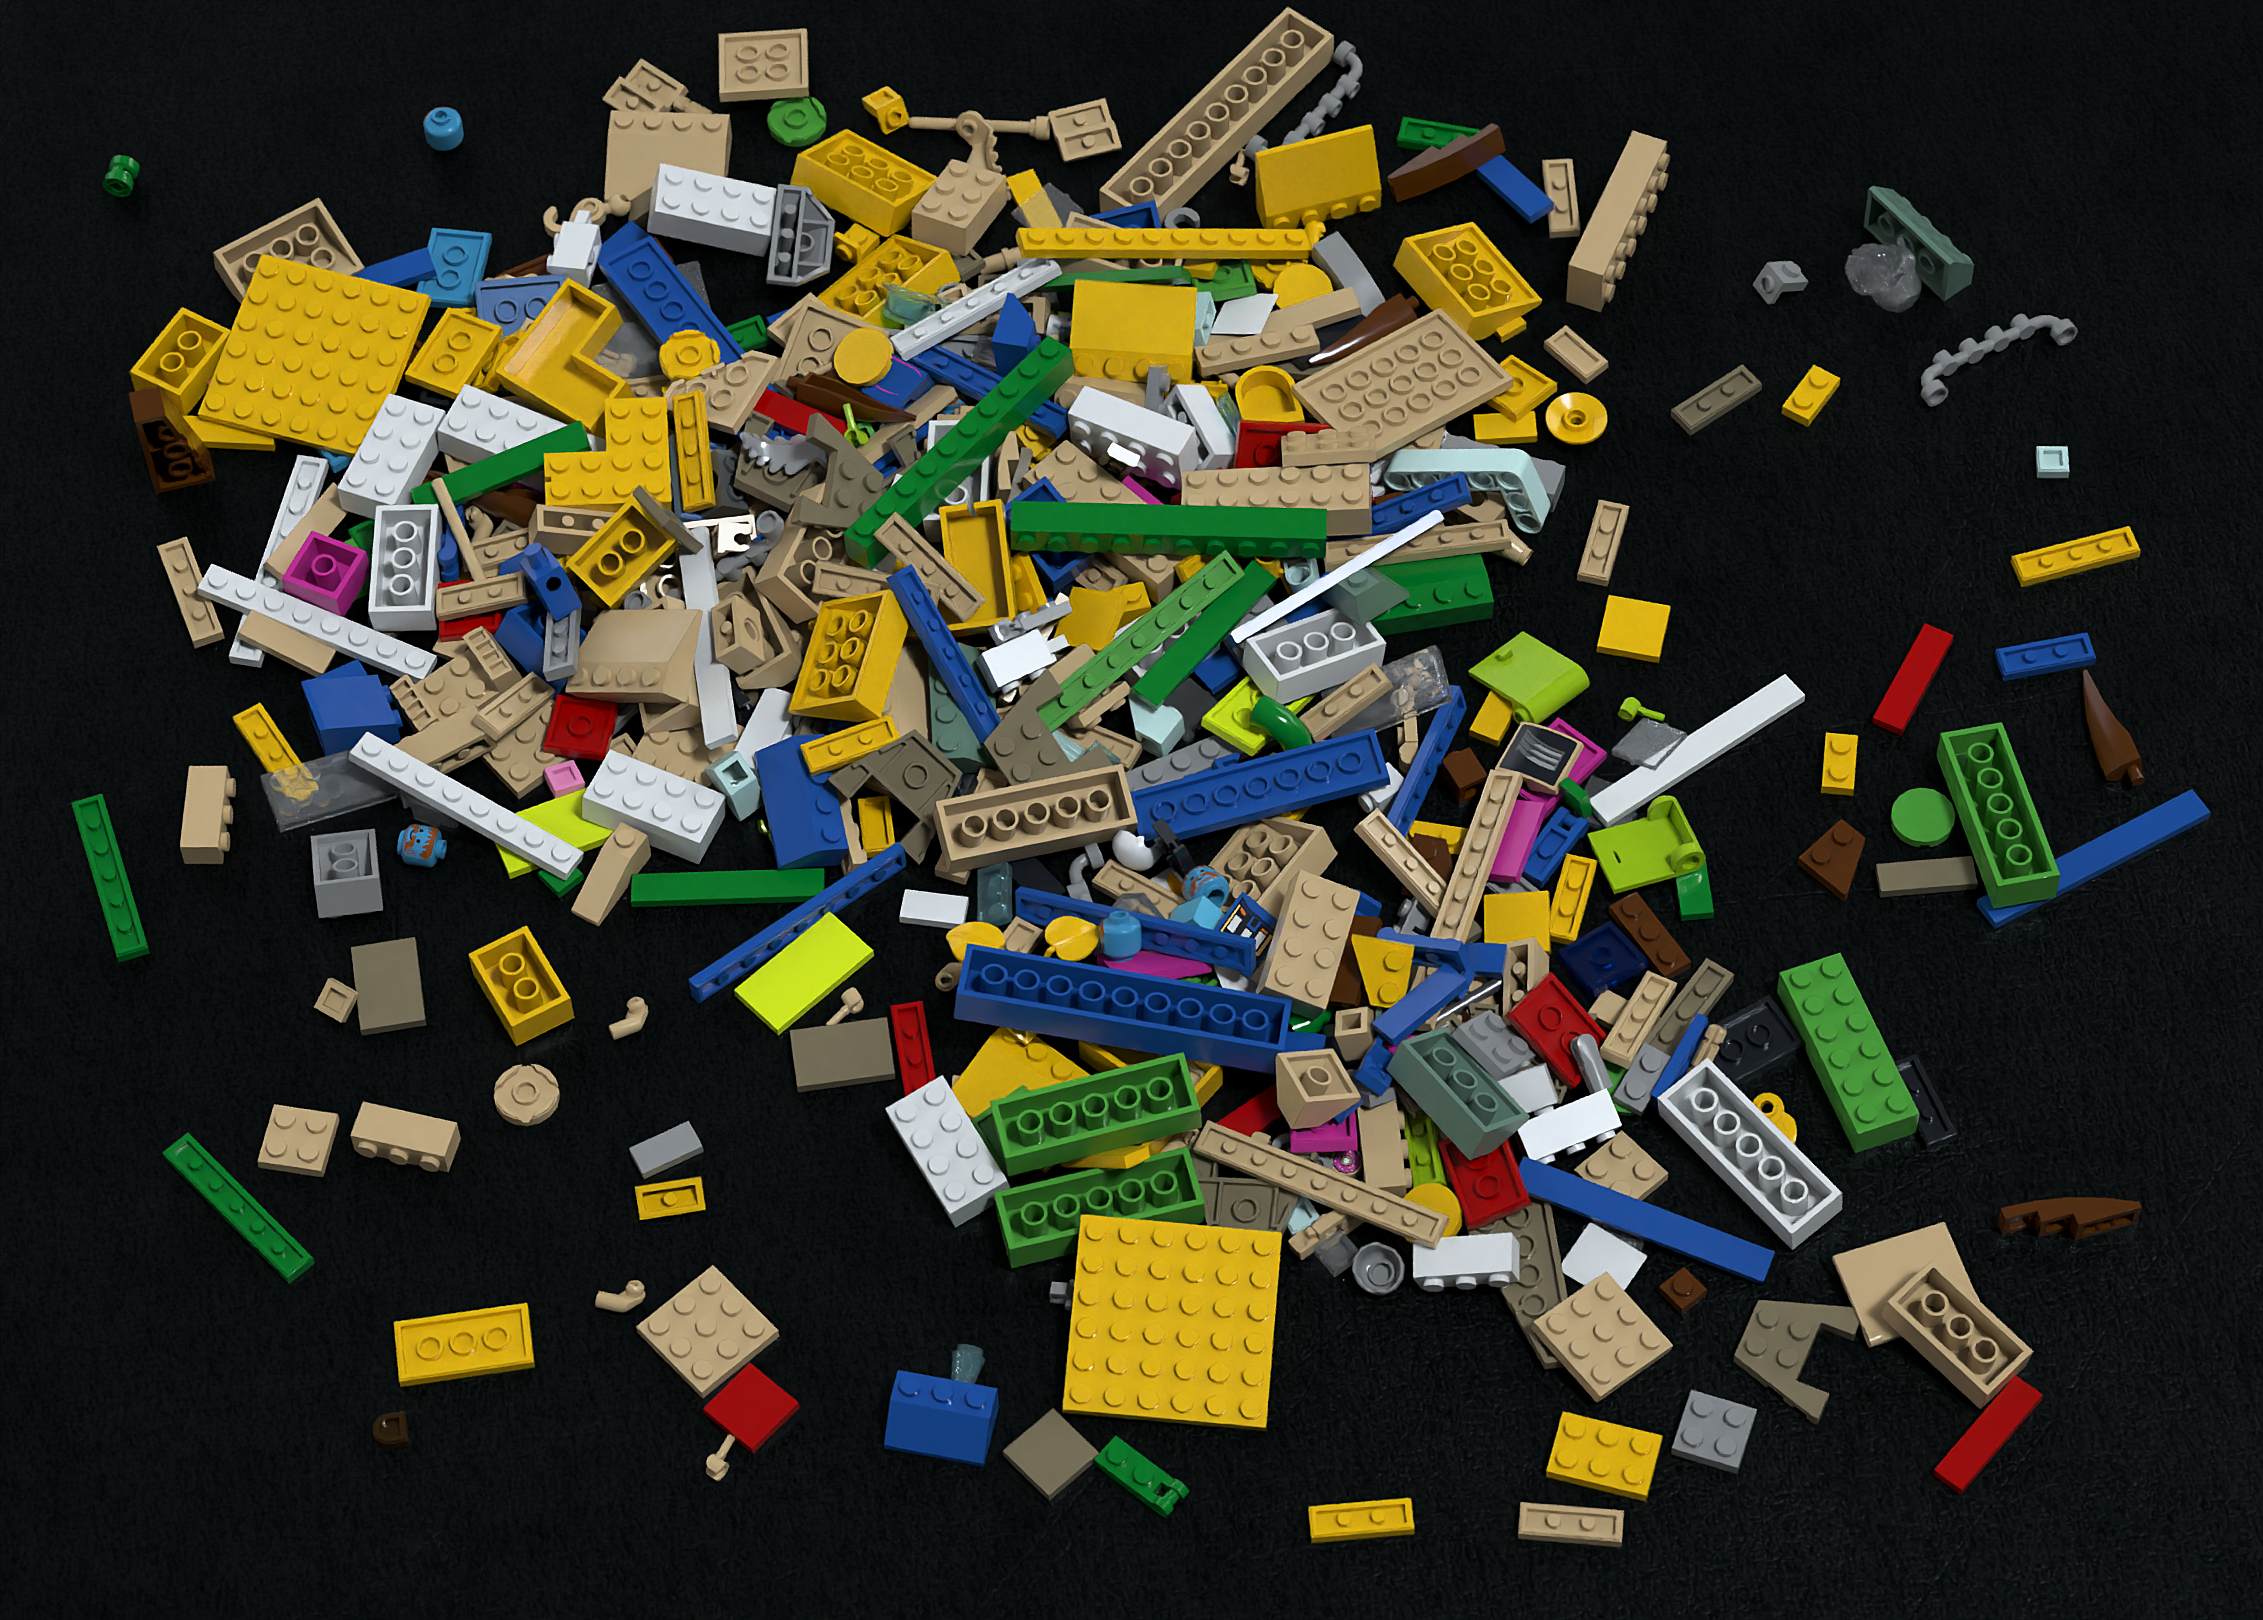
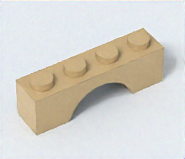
[1335,985,1375,1061]

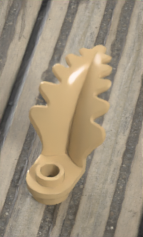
[955,111,1012,201]

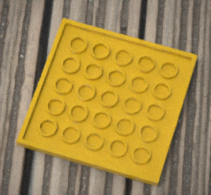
[198,254,432,458]
[1062,1214,1282,1431]

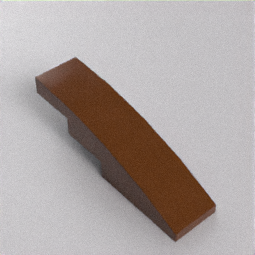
[1387,123,1506,202]
[1998,1197,2142,1240]

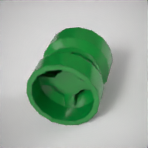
[103,155,140,197]

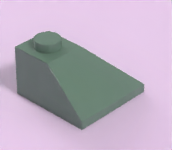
[1322,566,1410,626]

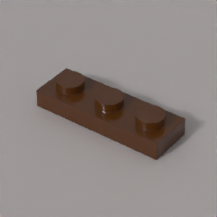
[1609,891,1691,980]

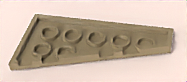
[1454,1192,1568,1369]

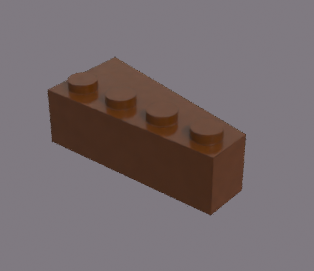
[129,386,216,494]

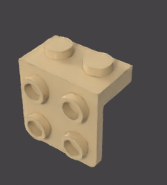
[1048,643,1132,730]

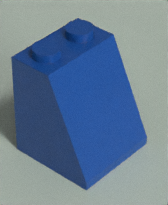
[301,675,403,765]

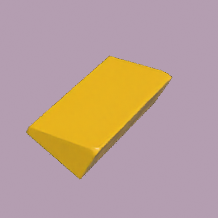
[635,1176,706,1220]

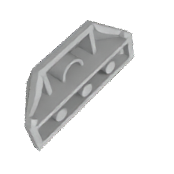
[767,184,835,286]

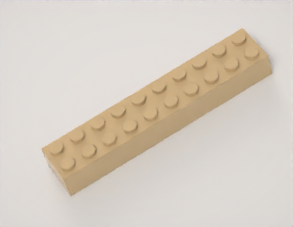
[1099,7,1334,227]

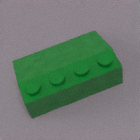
[1370,553,1494,636]

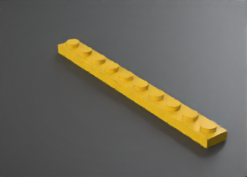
[1015,228,1312,259]

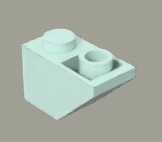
[1128,688,1185,758]
[704,751,764,822]

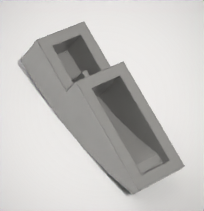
[1313,231,1385,317]

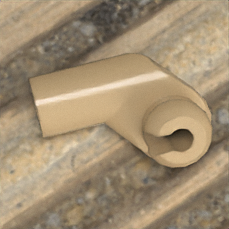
[1159,1129,1201,1153]

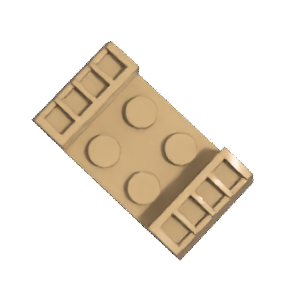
[389,626,523,734]

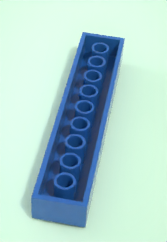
[954,943,1292,1075]

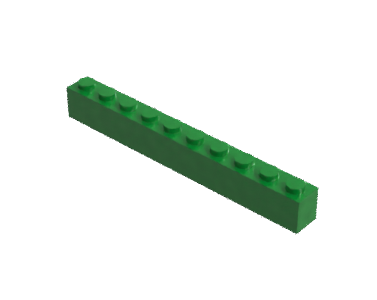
[843,335,1075,570]
[1010,501,1327,559]

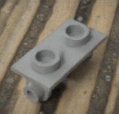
[1391,896,1433,935]

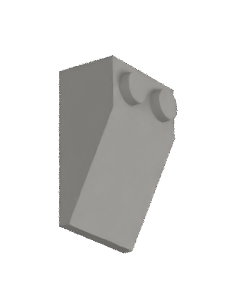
[311,828,383,919]

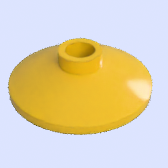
[1546,392,1607,445]

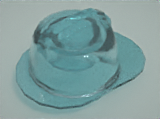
[881,282,953,325]

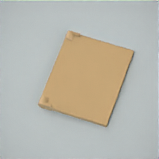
[1832,1222,1980,1347]

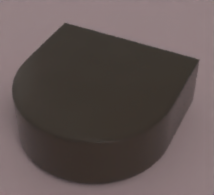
[373,1411,410,1449]

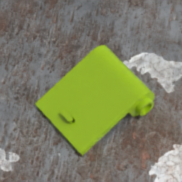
[1468,631,1590,725]
[1587,796,1706,894]

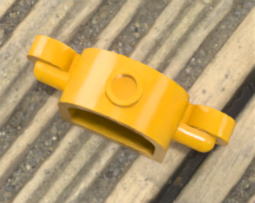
[1217,365,1315,431]

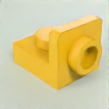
[862,86,909,134]
[833,222,880,265]

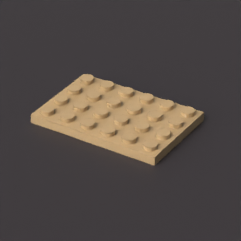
[1292,308,1513,464]

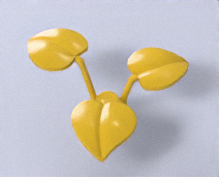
[946,916,1100,1045]

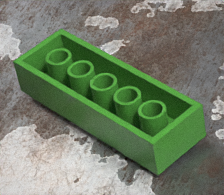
[1937,722,2060,909]
[1777,953,1919,1153]
[990,1052,1202,1176]
[994,1147,1205,1268]

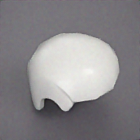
[1112,830,1163,872]

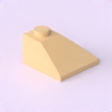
[1275,1048,1361,1129]

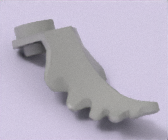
[740,431,830,475]

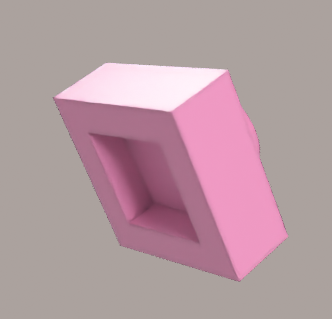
[544,760,585,799]

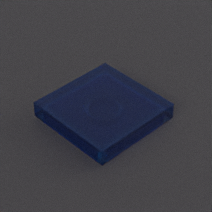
[1557,921,1649,997]

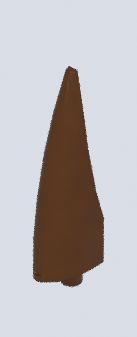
[1308,293,1419,365]
[786,372,917,423]
[433,471,546,528]
[2083,669,2145,786]

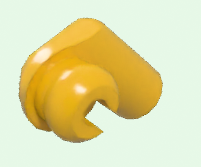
[1304,220,1326,259]

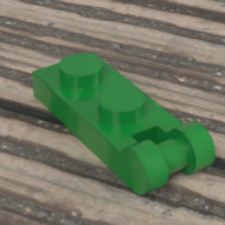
[1094,1436,1189,1517]

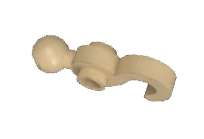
[543,194,631,238]

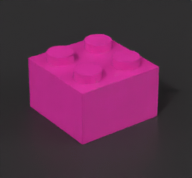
[282,531,371,617]

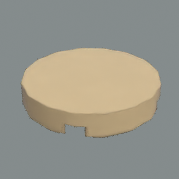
[494,1064,560,1126]

